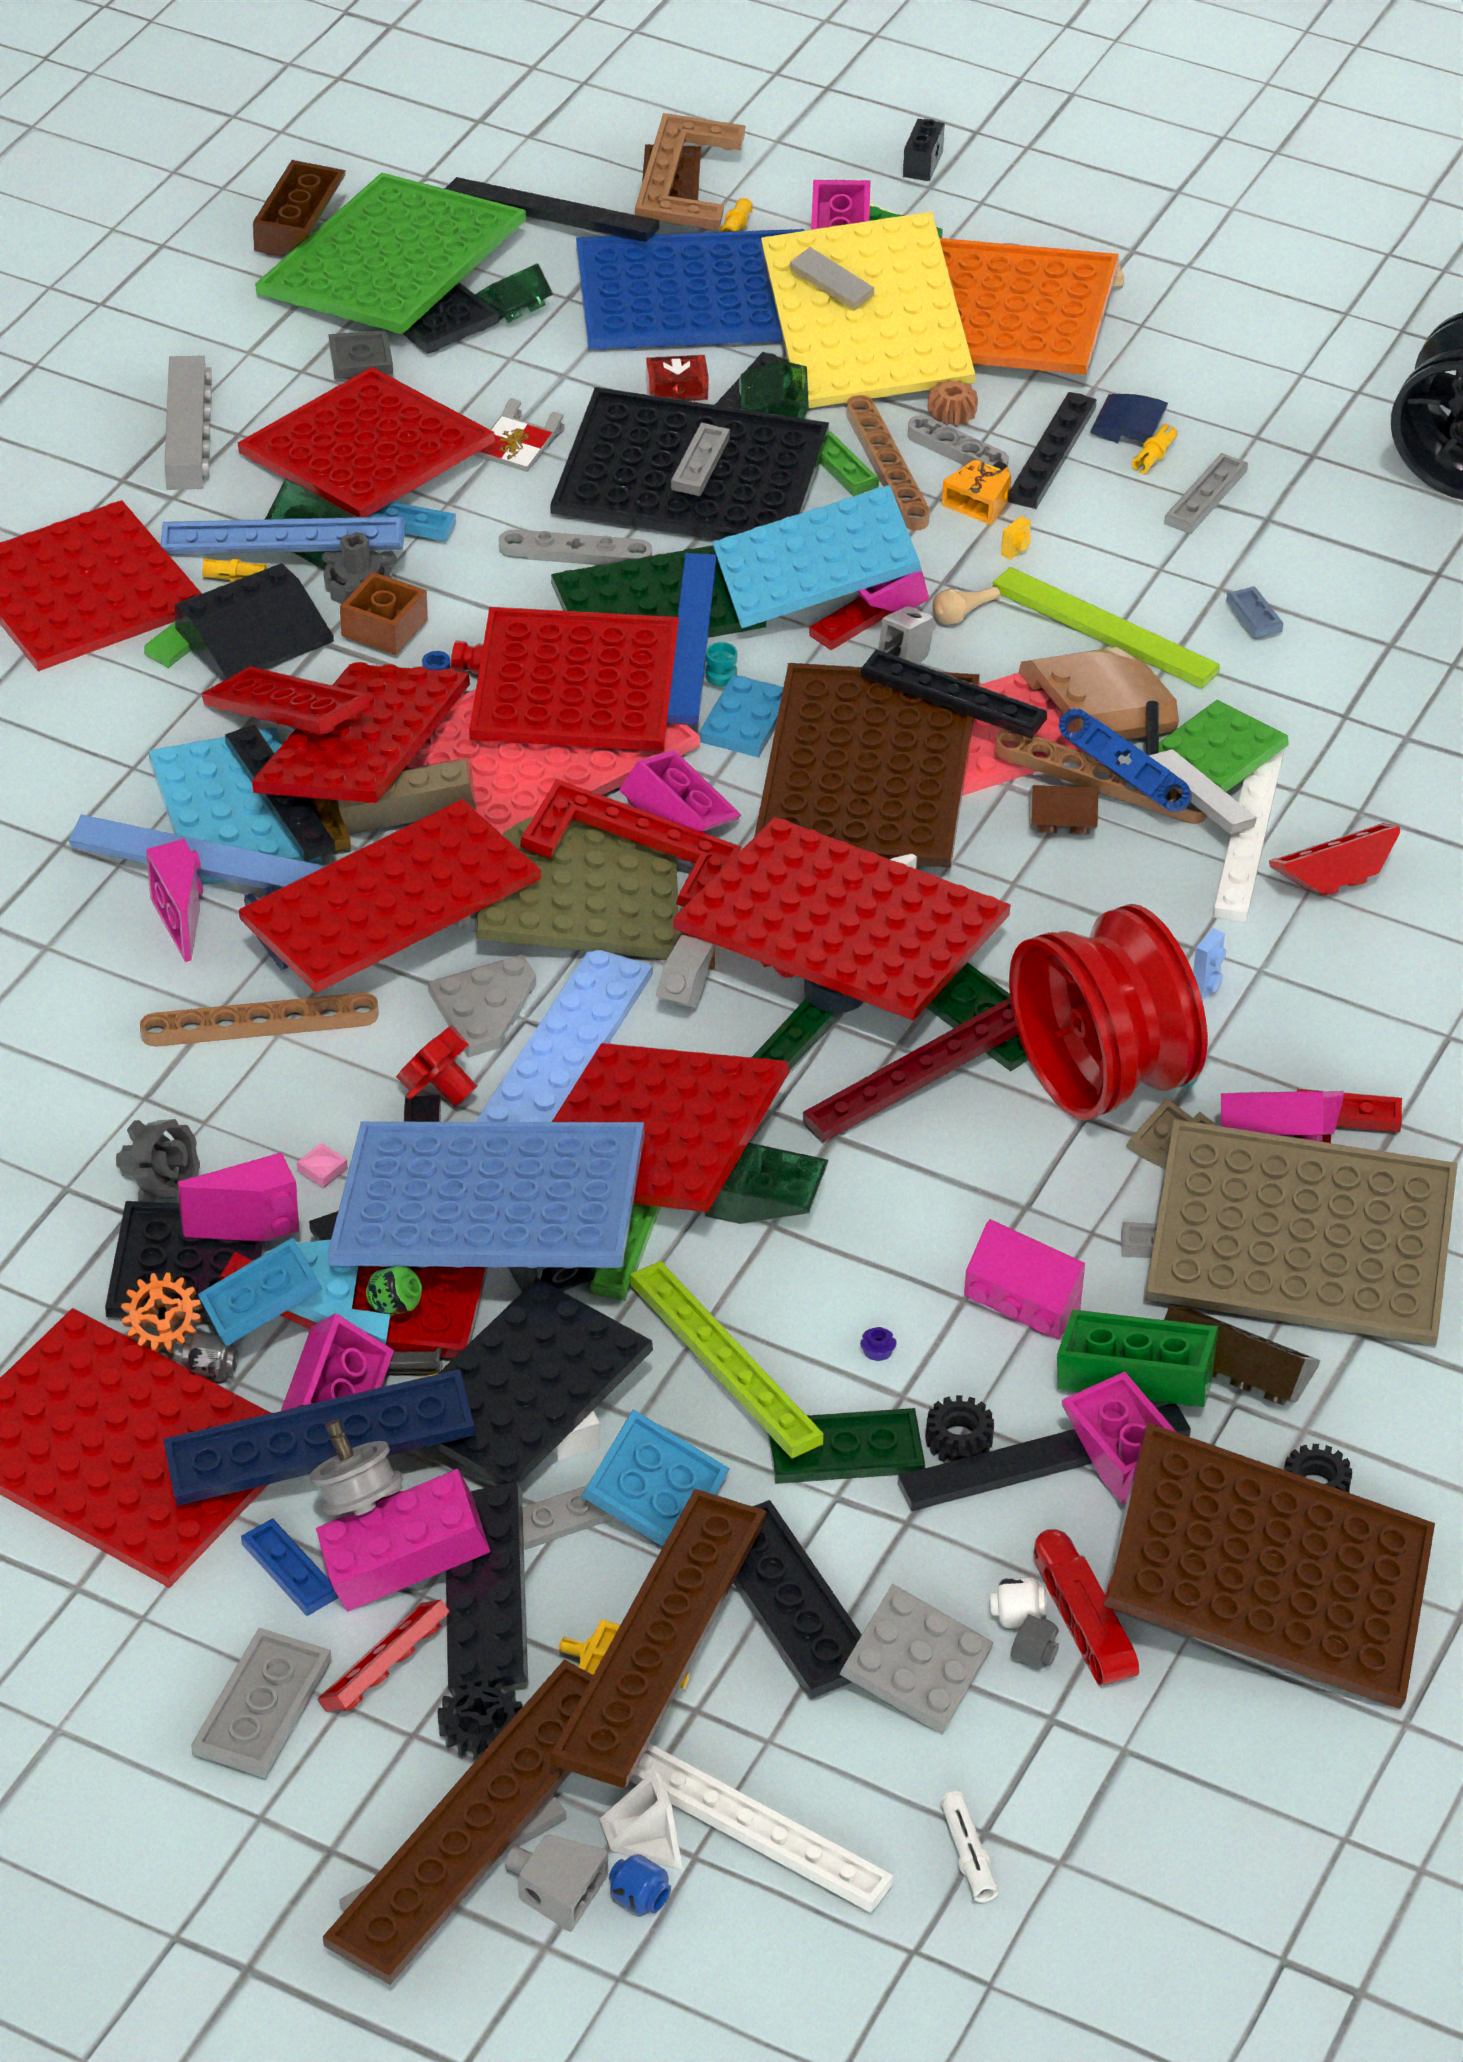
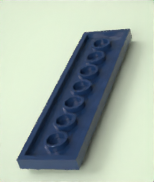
[163,1369,476,1506]

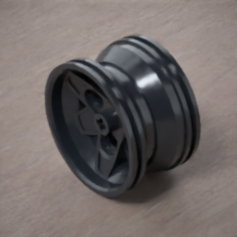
[1391,312,1463,500]

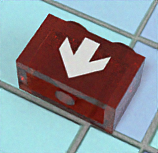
[646,355,709,401]

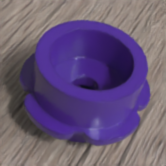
[860,1327,897,1361]

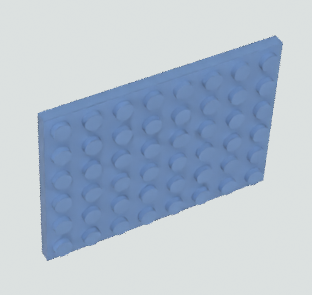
[328,1121,645,1269]

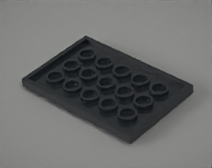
[431,1278,653,1485]

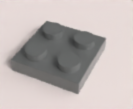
[328,330,393,379]

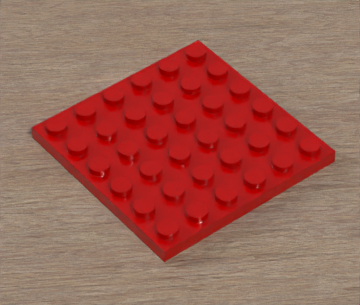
[238,367,495,518]
[0,500,202,671]
[469,607,679,751]
[552,1043,790,1212]

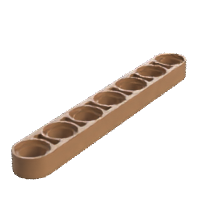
[846,395,930,531]
[994,729,1207,824]
[140,993,379,1047]

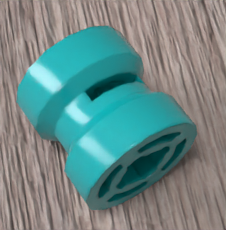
[705,642,738,687]

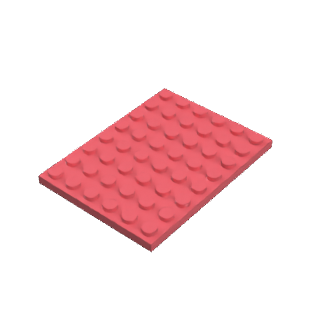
[403,689,700,834]

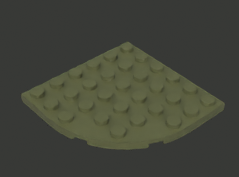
[476,816,679,960]

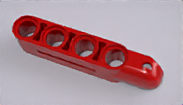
[1033,1529,1139,1686]

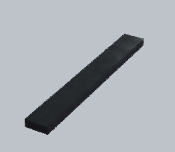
[444,177,659,242]
[897,1403,1191,1511]

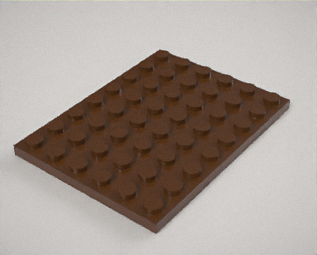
[754,663,980,868]
[1103,1422,1435,1710]

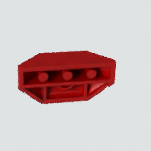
[1269,823,1400,895]

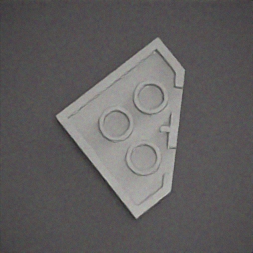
[428,954,536,1058]

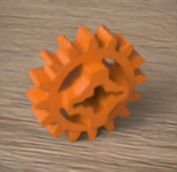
[121,1272,203,1353]

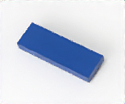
[241,1518,339,1616]

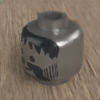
[182,1332,238,1382]

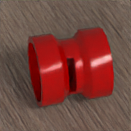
[451,640,483,675]

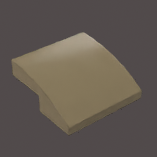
[1126,1098,1218,1169]

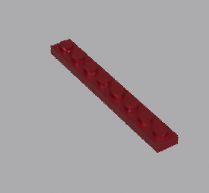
[803,998,1018,1142]

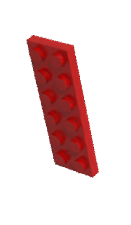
[201,666,370,735]

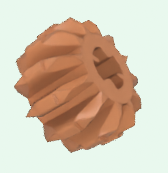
[927,379,978,427]

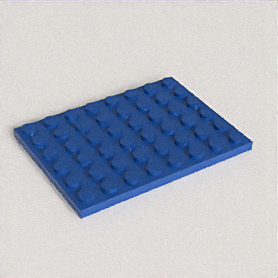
[576,229,805,350]

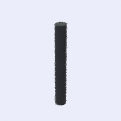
[1146,701,1159,755]

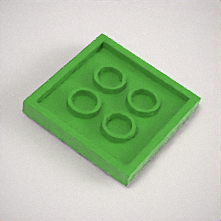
[1159,699,1289,792]

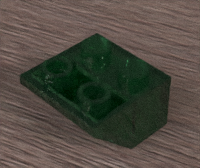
[739,360,809,419]

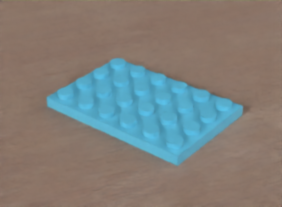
[712,485,922,629]
[149,727,322,885]

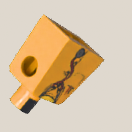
[942,460,1011,525]

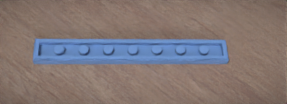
[161,517,405,554]
[68,814,325,891]

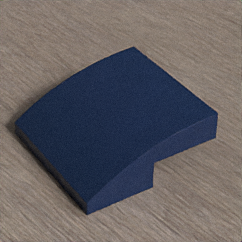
[1090,394,1168,443]

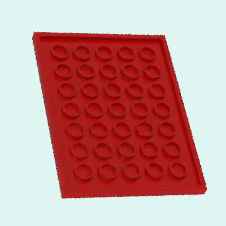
[673,817,1011,1021]
[0,1308,271,1588]

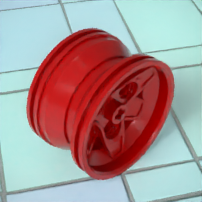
[1009,904,1208,1120]

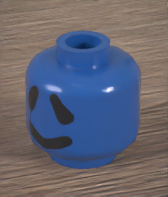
[609,1854,671,1916]

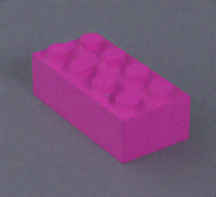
[315,1469,491,1612]

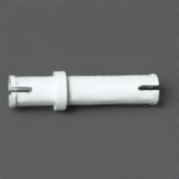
[940,1791,998,1903]

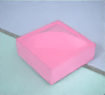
[297,1143,348,1187]

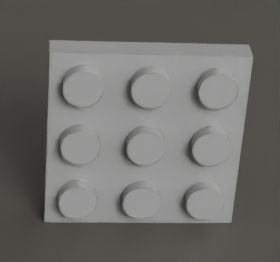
[840,1583,994,1734]

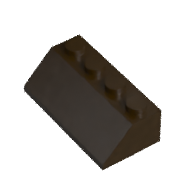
[1164,1305,1321,1405]

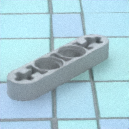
[908,415,1009,466]

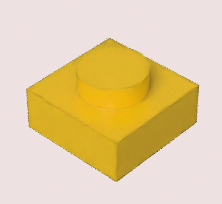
[1001,516,1031,560]

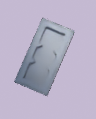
[1226,586,1283,639]

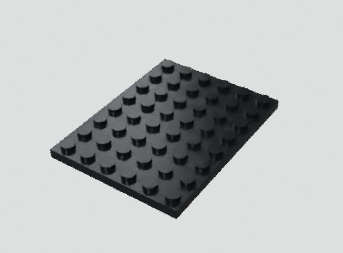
[550,387,829,540]

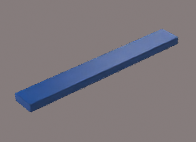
[668,553,717,725]

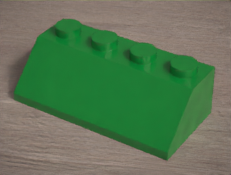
[1057,1309,1218,1407]

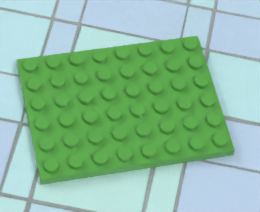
[255,173,526,334]

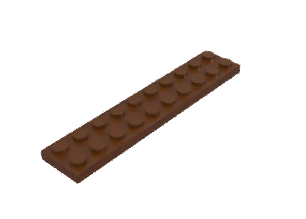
[550,1489,766,1789]
[323,1659,593,1985]

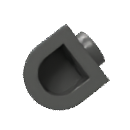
[1010,1614,1059,1670]

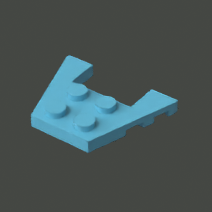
[287,1240,393,1345]

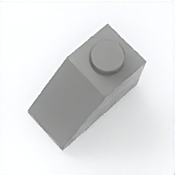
[656,935,715,1009]

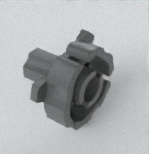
[322,532,397,604]
[116,1119,200,1202]

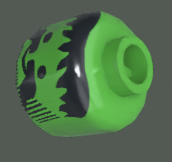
[366,1266,422,1316]

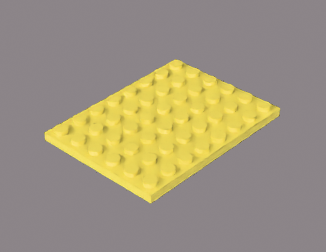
[761,211,975,410]

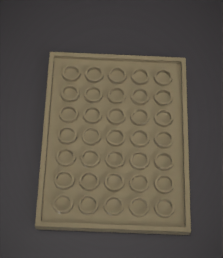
[1145,1119,1458,1346]

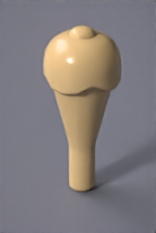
[932,587,1000,625]

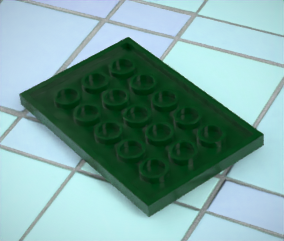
[551,545,767,638]

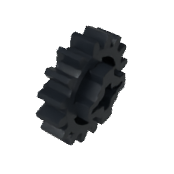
[437,1679,523,1759]

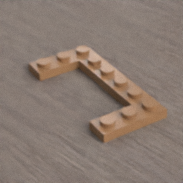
[634,113,746,230]

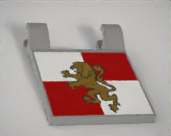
[474,398,564,472]

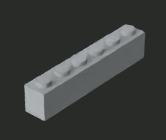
[164,355,212,490]

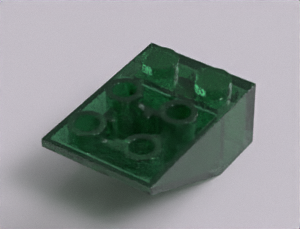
[705,1143,829,1224]

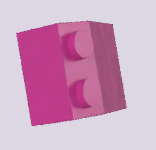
[619,750,741,832]
[146,839,203,962]
[178,1152,299,1242]
[1062,1372,1176,1504]

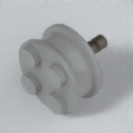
[309,1419,403,1517]

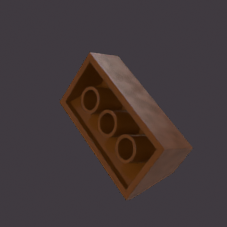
[253,160,346,256]

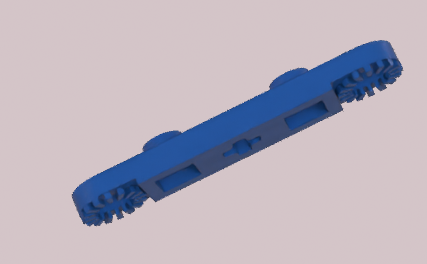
[1058,708,1192,812]

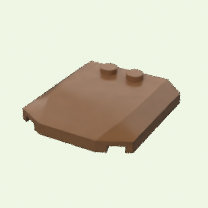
[1019,647,1179,740]

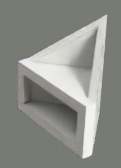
[599,1771,683,1870]

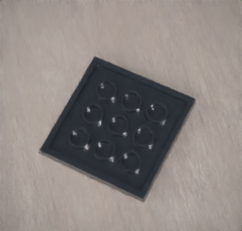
[105,1201,266,1322]

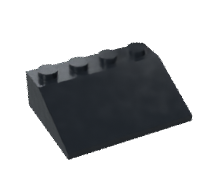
[175,563,334,681]

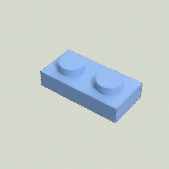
[1193,928,1226,1001]

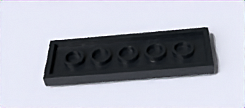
[446,1481,528,1696]
[734,1500,862,1700]

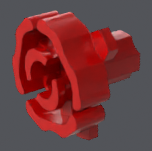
[396,1025,478,1108]

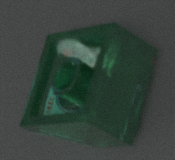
[475,263,553,323]

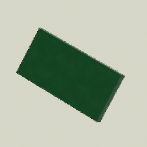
[926,962,1028,1072]
[767,1408,925,1484]

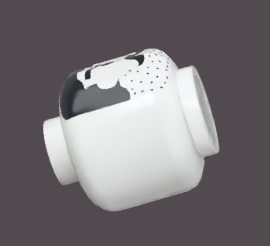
[990,1577,1047,1629]

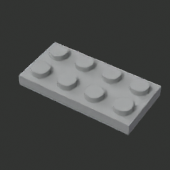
[191,1628,331,1778]

